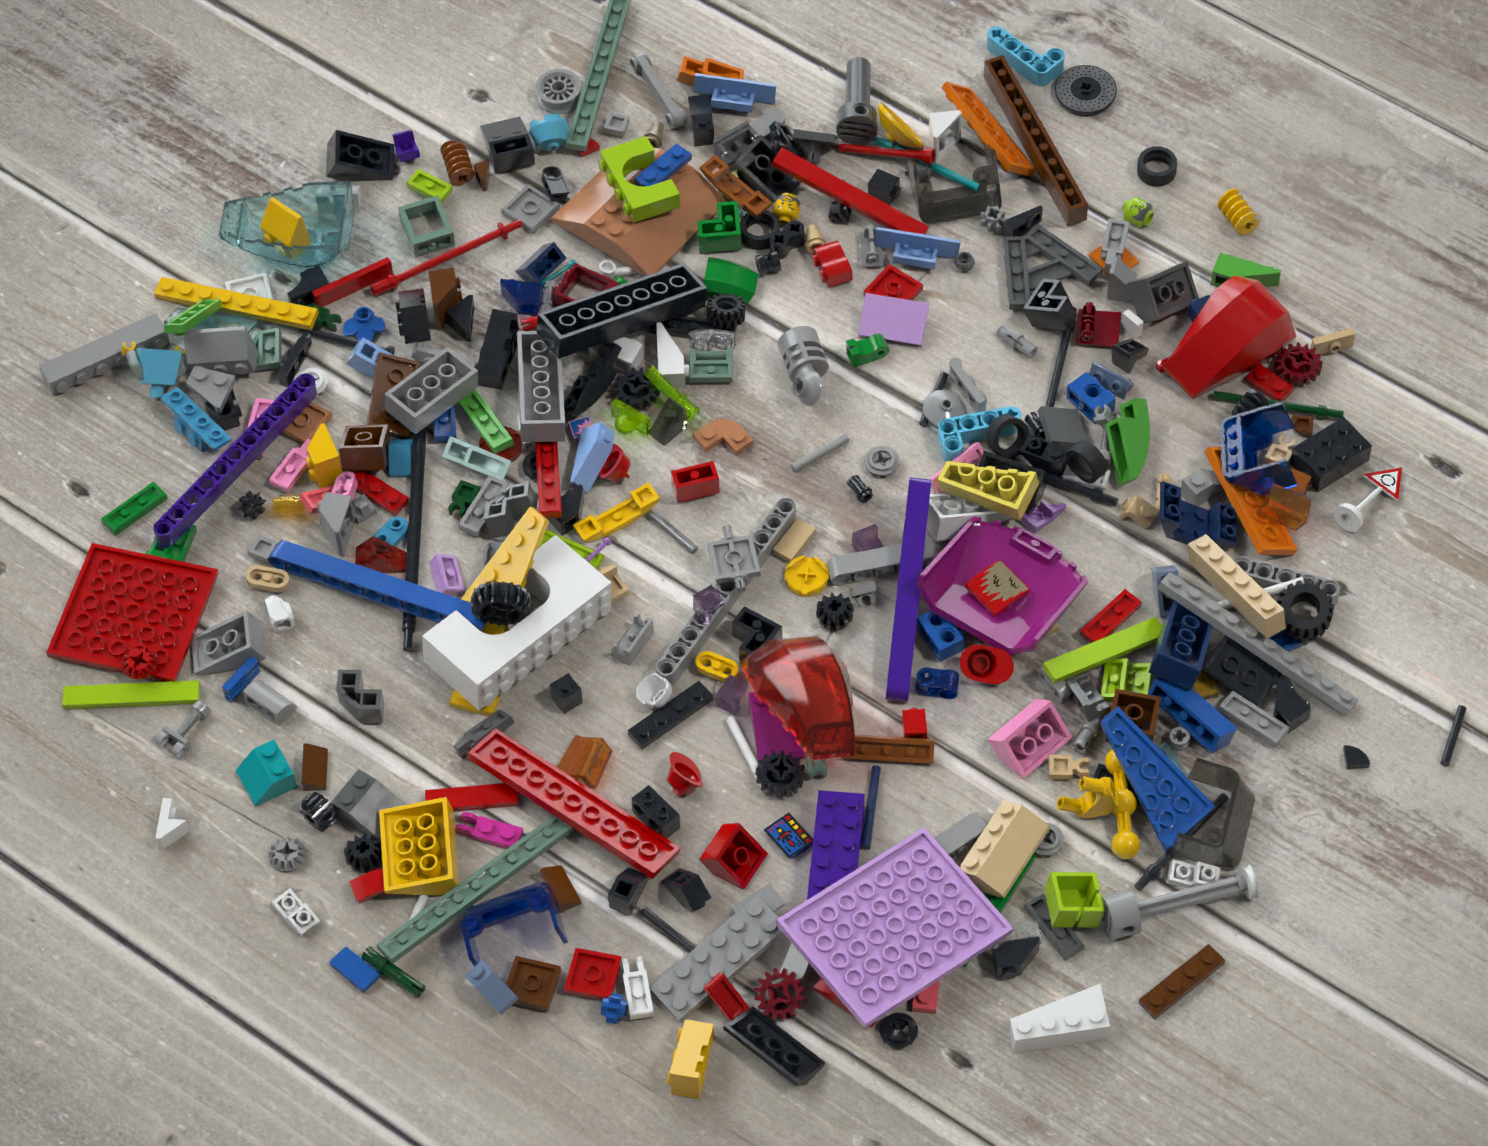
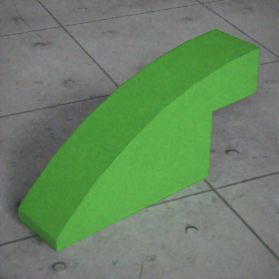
[1105,398,1150,486]

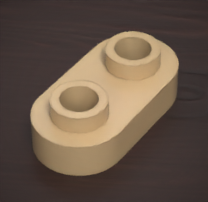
[246,565,290,593]

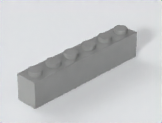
[39,313,170,396]

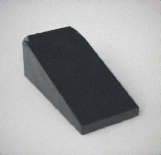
[1001,205,1043,237]

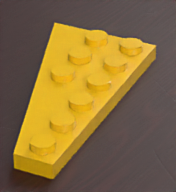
[461,507,549,635]

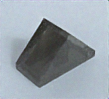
[648,397,687,446]

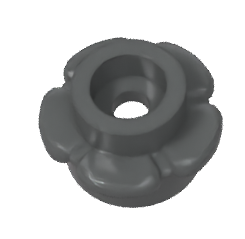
[954,252,975,271]

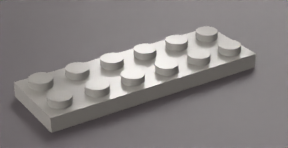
[649,895,784,1023]

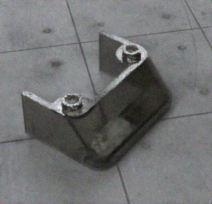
[907,144,1002,224]
[1169,758,1255,871]

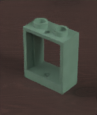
[398,195,455,258]

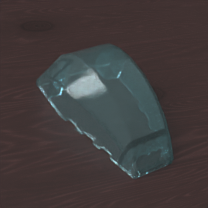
[219,181,354,268]

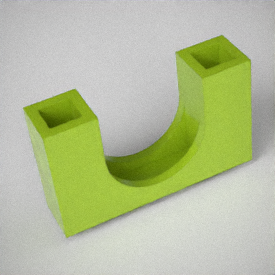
[598,136,680,223]

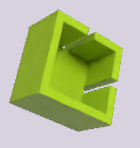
[1044,872,1105,928]

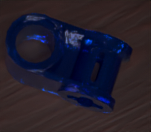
[915,667,960,699]

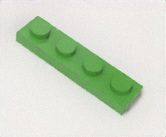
[164,299,222,336]
[457,390,514,454]

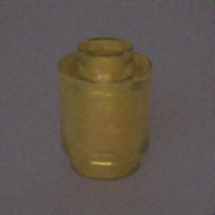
[273,494,306,517]

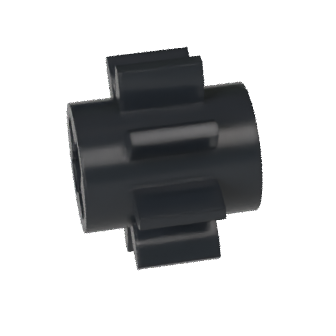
[238,491,266,519]

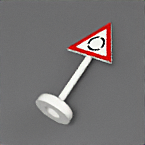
[1334,467,1402,532]

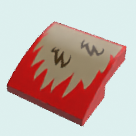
[964,559,1030,617]

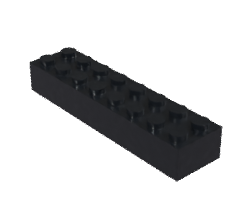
[536,263,707,359]

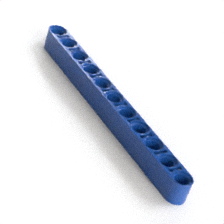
[268,540,487,631]

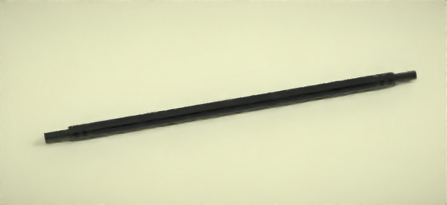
[402,365,427,652]

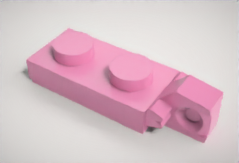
[269,438,311,493]

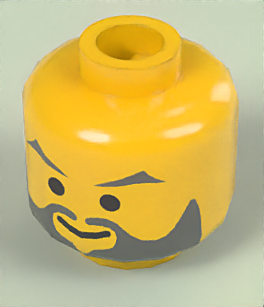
[772,193,801,226]

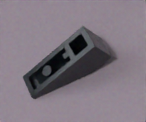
[688,95,714,147]

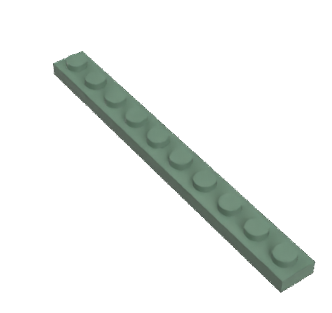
[566,0,632,151]
[377,815,574,964]

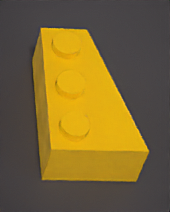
[667,1019,714,1099]

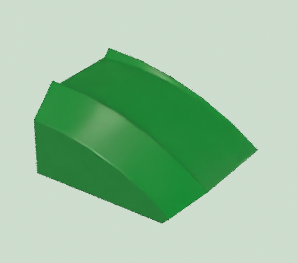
[703,257,759,305]

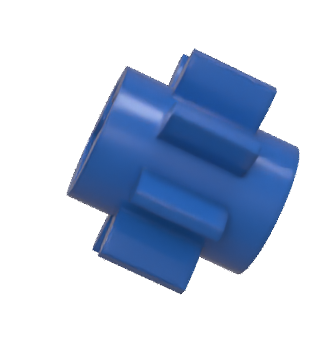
[601,993,628,1024]

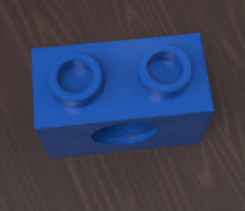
[1066,372,1116,425]

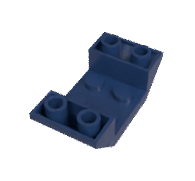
[1160,481,1237,549]

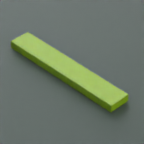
[1042,617,1162,684]
[62,680,200,709]

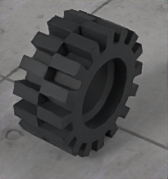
[707,293,746,329]

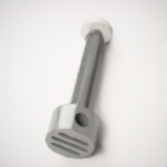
[1102,864,1258,940]

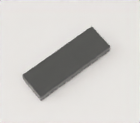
[1024,893,1085,961]

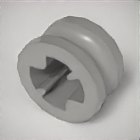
[1169,727,1190,751]

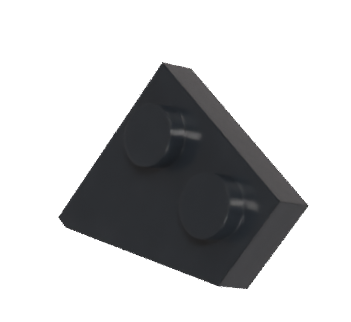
[769,121,805,158]

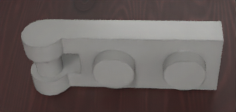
[949,358,987,413]

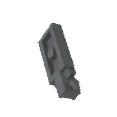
[453,710,514,759]

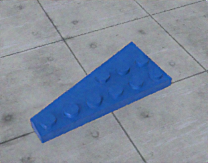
[1100,706,1215,852]

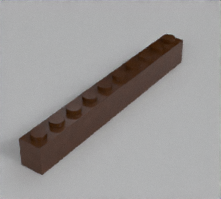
[984,55,1088,226]

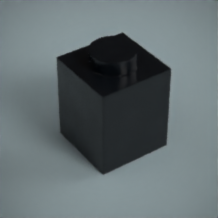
[868,169,902,205]
[550,673,583,714]

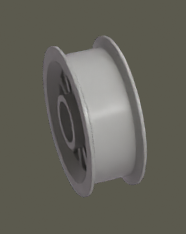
[536,69,581,114]

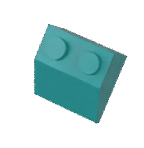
[236,739,297,807]

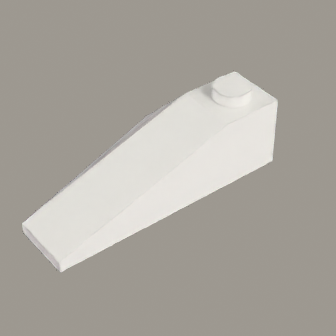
[927,493,1012,541]

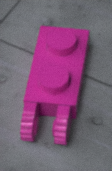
[455,812,524,849]

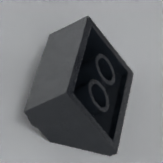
[978,450,1050,513]

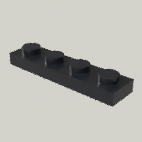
[628,681,714,750]

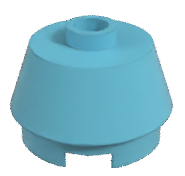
[529,114,570,151]

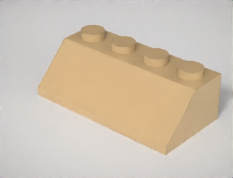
[960,800,1050,898]

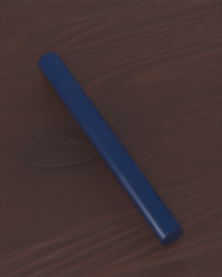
[861,765,881,850]

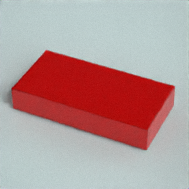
[703,972,750,1022]

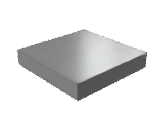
[501,184,560,234]

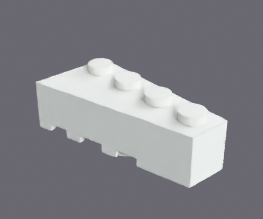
[1009,984,1110,1053]

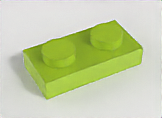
[406,169,453,204]

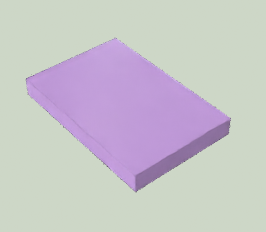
[858,293,929,346]

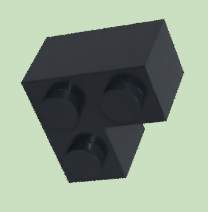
[1023,279,1077,330]
[732,606,783,673]

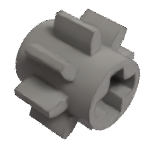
[980,206,1005,232]

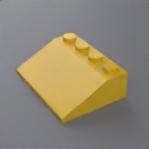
[379,797,459,895]

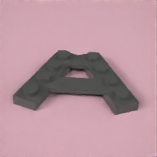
[1003,224,1103,310]

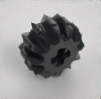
[1231,389,1268,426]
[816,592,854,631]
[299,792,338,832]
[344,832,382,874]

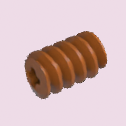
[440,141,475,186]

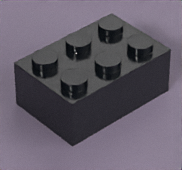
[1290,416,1372,492]

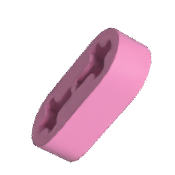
[332,472,358,501]

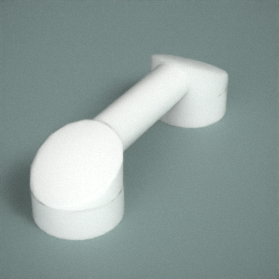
[598,260,638,280]

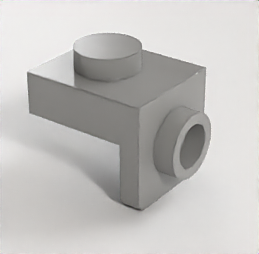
[411,342,441,366]

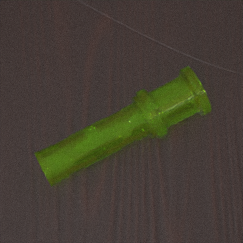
[644,365,701,423]

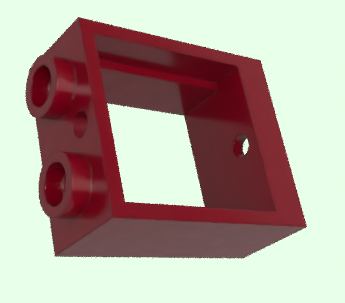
[552,263,619,307]

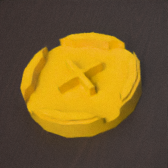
[785,556,829,597]

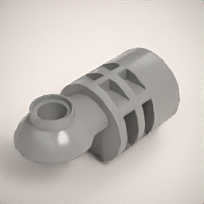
[778,326,829,406]

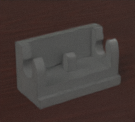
[713,121,759,166]
[1065,673,1111,722]

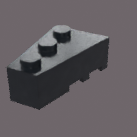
[474,309,519,390]

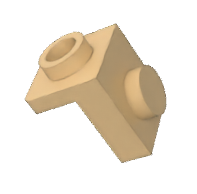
[1118,494,1158,529]
[599,564,630,604]

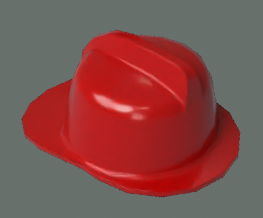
[598,443,631,482]
[960,645,1014,684]
[667,752,703,797]

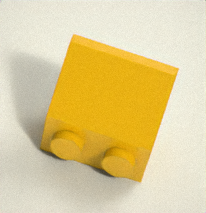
[260,197,311,258]
[305,423,342,489]

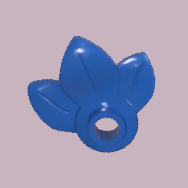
[343,307,385,342]

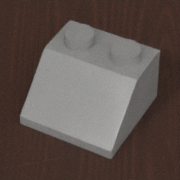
[317,492,356,557]

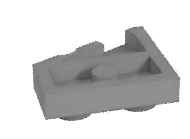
[187,366,236,413]

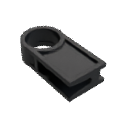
[541,166,571,202]

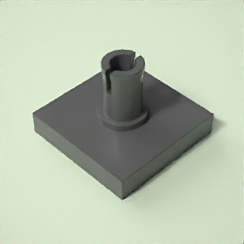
[793,129,839,164]

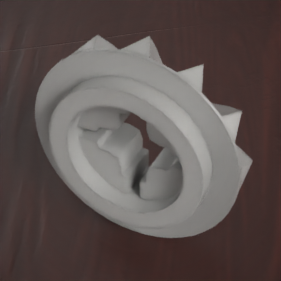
[864,446,899,477]
[1034,822,1064,857]
[268,836,306,871]

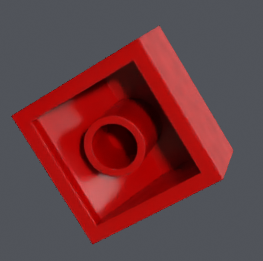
[699,823,768,889]

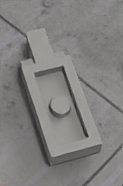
[1101,218,1130,272]

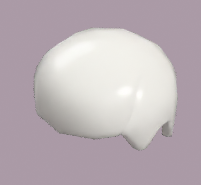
[636,673,673,709]

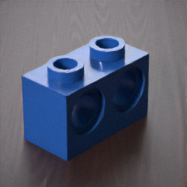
[917,611,965,662]

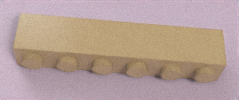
[1188,535,1286,638]

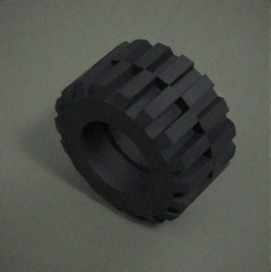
[1277,580,1334,642]

